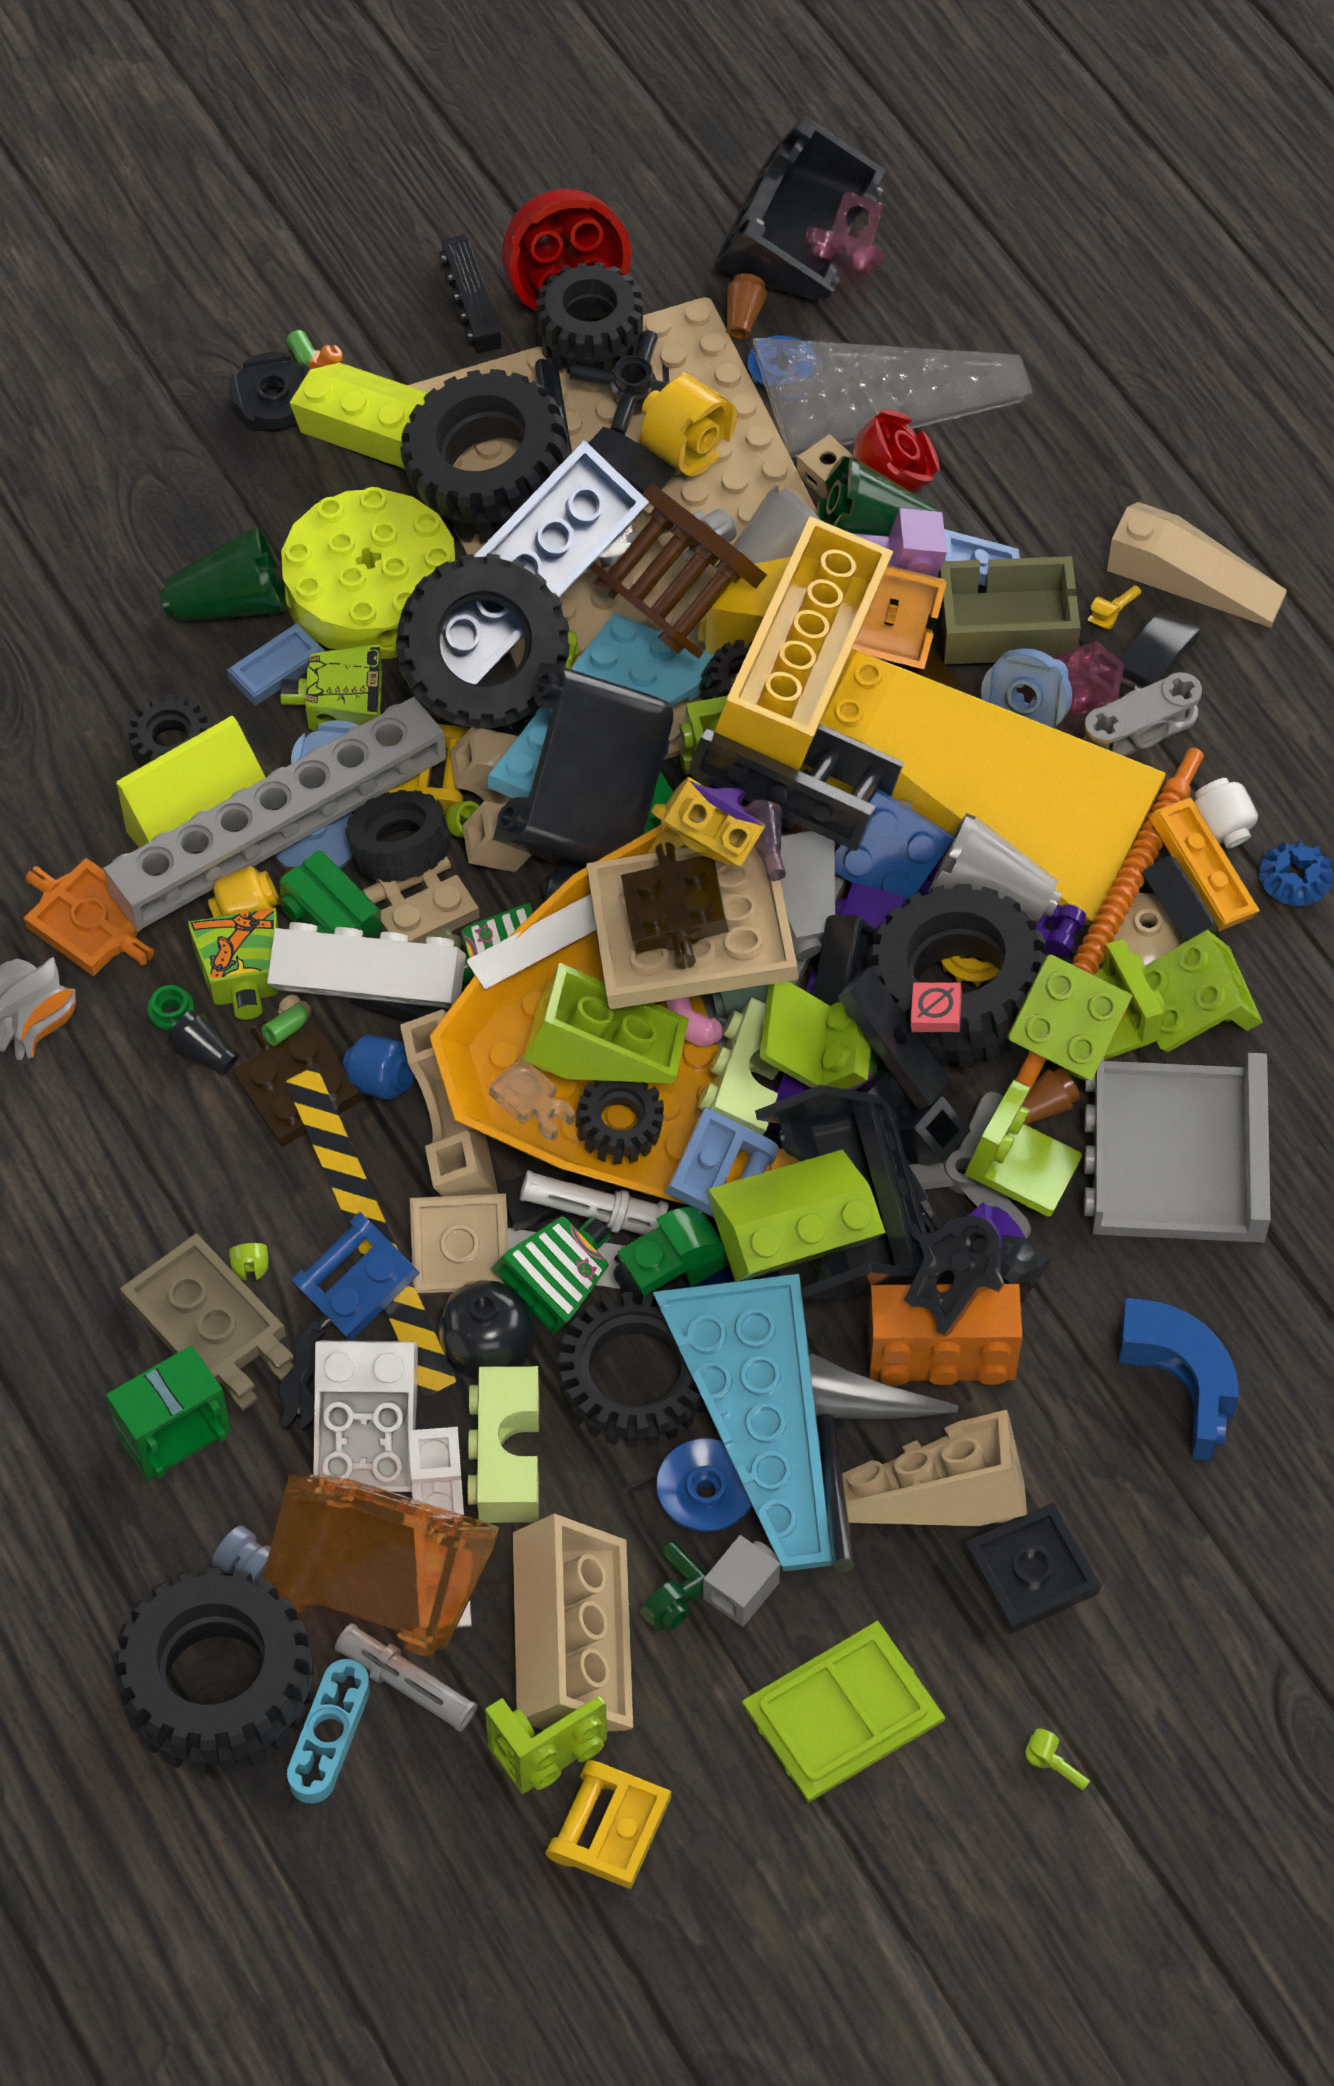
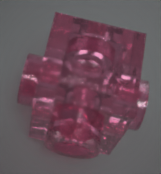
[1055,641,1124,715]

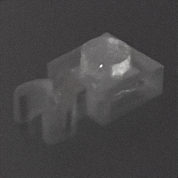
[489,1056,575,1141]

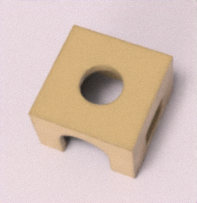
[797,434,854,499]

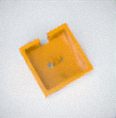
[852,565,947,669]

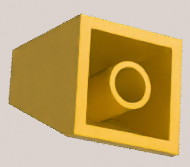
[698,556,791,654]

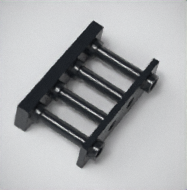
[688,724,905,851]

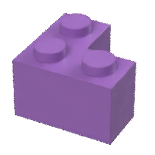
[851,508,947,606]

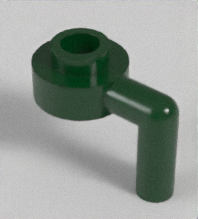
[639,1541,707,1631]

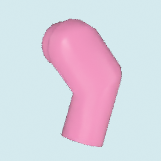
[666,997,723,1047]

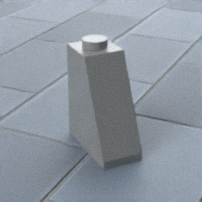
[772,831,835,960]

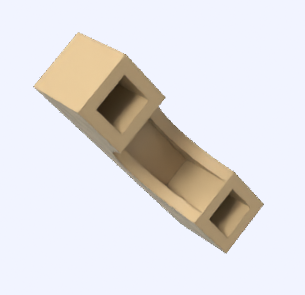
[400,1009,498,1197]

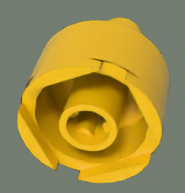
[639,372,737,477]

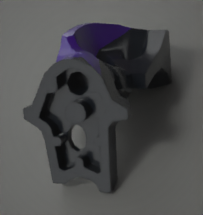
[904,1202,1051,1337]

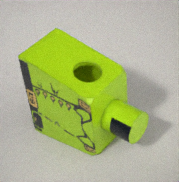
[281,645,383,731]

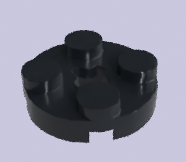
[230,352,310,431]

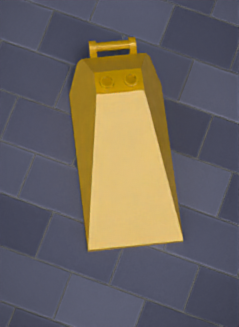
[801,649,1166,926]

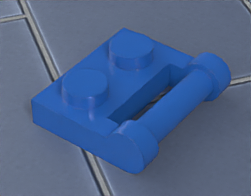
[291,1211,420,1341]

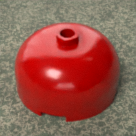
[502,189,631,311]

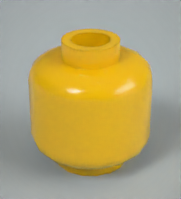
[208,866,279,918]

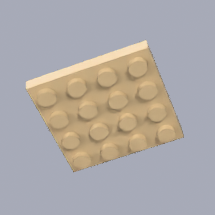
[587,835,799,1009]

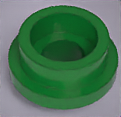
[147,985,194,1030]

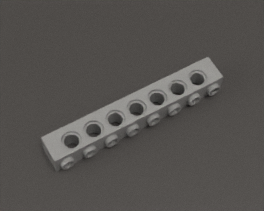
[103,696,446,931]

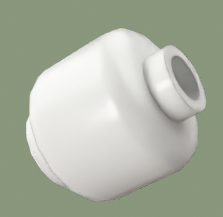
[1194,778,1258,849]

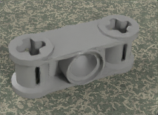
[1083,672,1202,756]

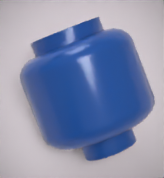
[343,1035,415,1099]

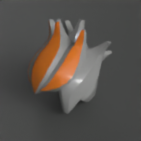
[0,957,76,1060]

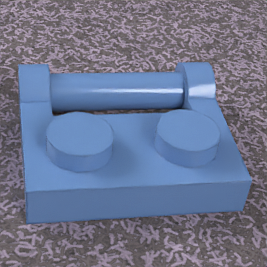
[665,1107,779,1217]

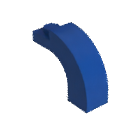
[1119,1298,1239,1461]

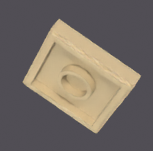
[410,1194,509,1295]

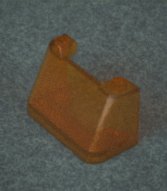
[263,1475,499,1656]

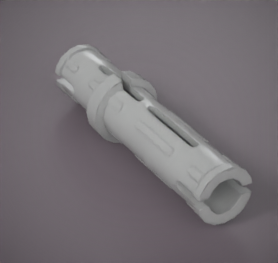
[334,1623,478,1732]

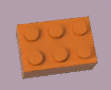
[867,1284,1022,1386]

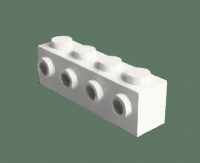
[267,922,466,1009]

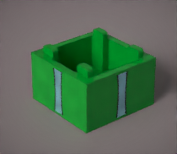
[106,1345,231,1482]

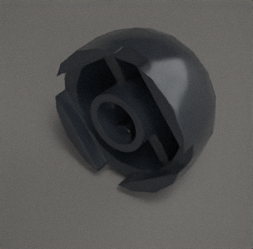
[437,1280,534,1379]

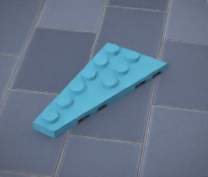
[487,613,731,798]
[653,1274,833,1571]

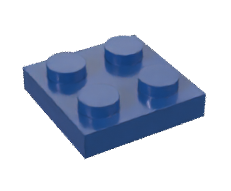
[835,788,953,906]

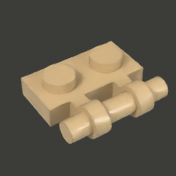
[362,856,479,943]

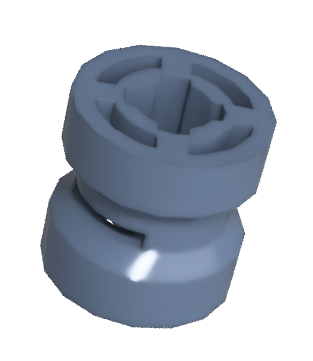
[212,1526,283,1585]

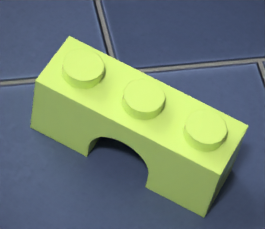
[697,997,780,1152]
[468,1366,539,1523]

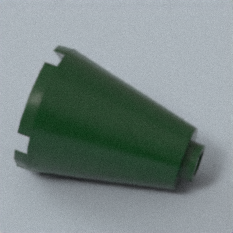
[816,456,937,537]
[159,527,286,621]

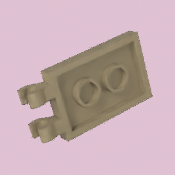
[120,1233,294,1411]

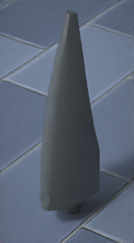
[809,1354,959,1420]

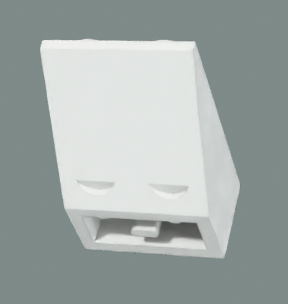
[313,1340,418,1492]

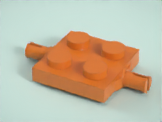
[24,858,154,977]

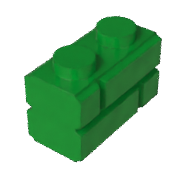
[279,850,382,938]

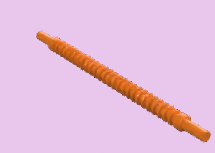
[1015,748,1204,1093]

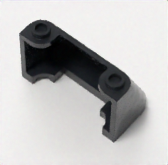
[714,115,886,301]
[493,663,674,868]

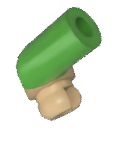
[261,995,312,1046]

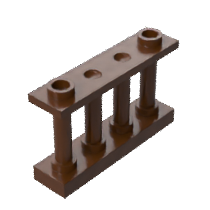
[589,483,767,659]

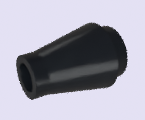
[168,1011,239,1076]

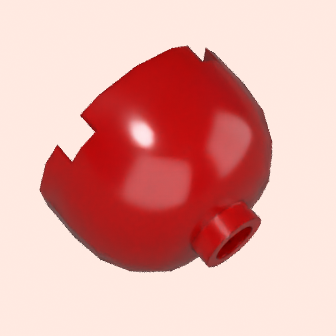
[853,409,939,493]

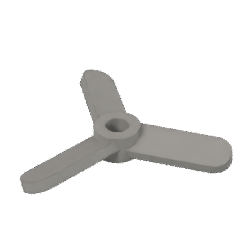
[909,1092,1031,1238]

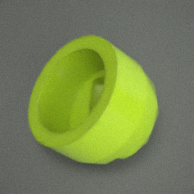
[445,801,479,838]
[229,1243,269,1281]

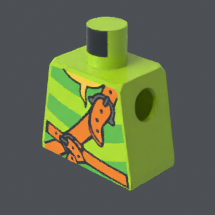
[188,908,279,1020]

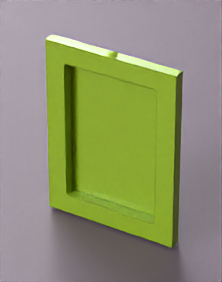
[742,1621,945,1803]

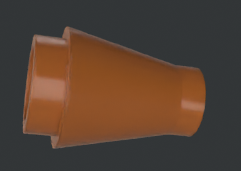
[726,274,768,340]
[1022,1067,1080,1125]

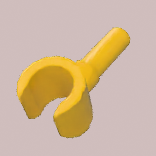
[1088,585,1141,629]

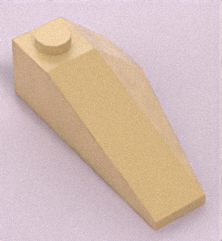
[1107,502,1287,628]
[826,1410,1027,1526]

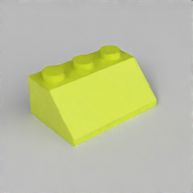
[290,362,428,469]
[116,716,266,848]

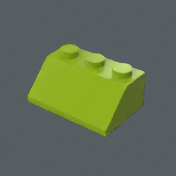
[706,1149,885,1282]

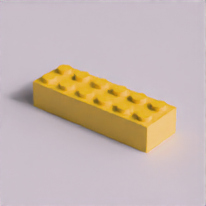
[714,516,893,771]

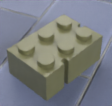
[938,556,1081,664]

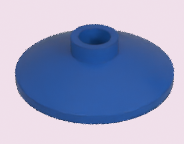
[657,1439,752,1532]

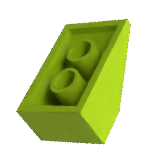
[523,963,689,1084]

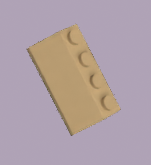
[513,1514,633,1731]

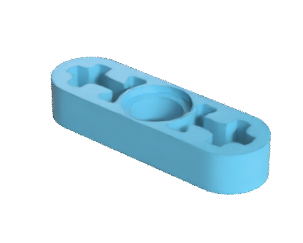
[287,1659,370,1803]

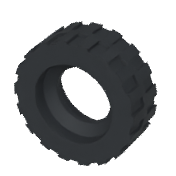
[345,790,451,882]

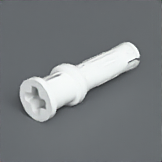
[520,1170,668,1235]

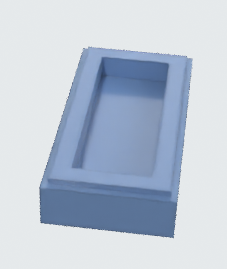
[227,623,324,706]

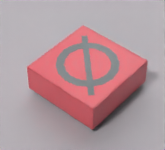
[911,983,962,1032]

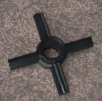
[570,330,669,435]

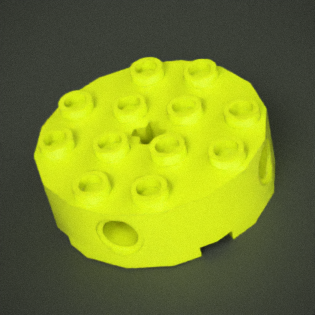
[281,487,455,659]

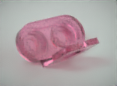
[805,192,887,273]

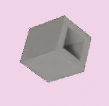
[703,1535,780,1627]

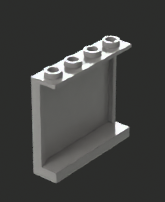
[1084,1053,1270,1243]

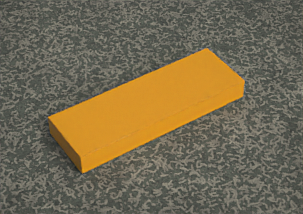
[1149,797,1260,932]

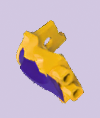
[647,777,765,866]

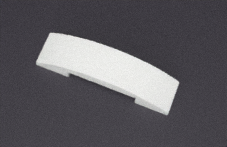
[408,1427,472,1630]

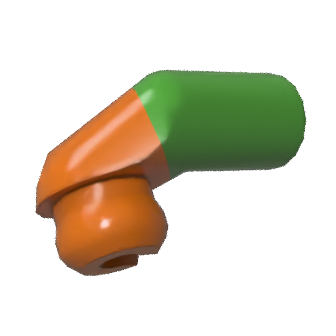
[286,330,343,370]

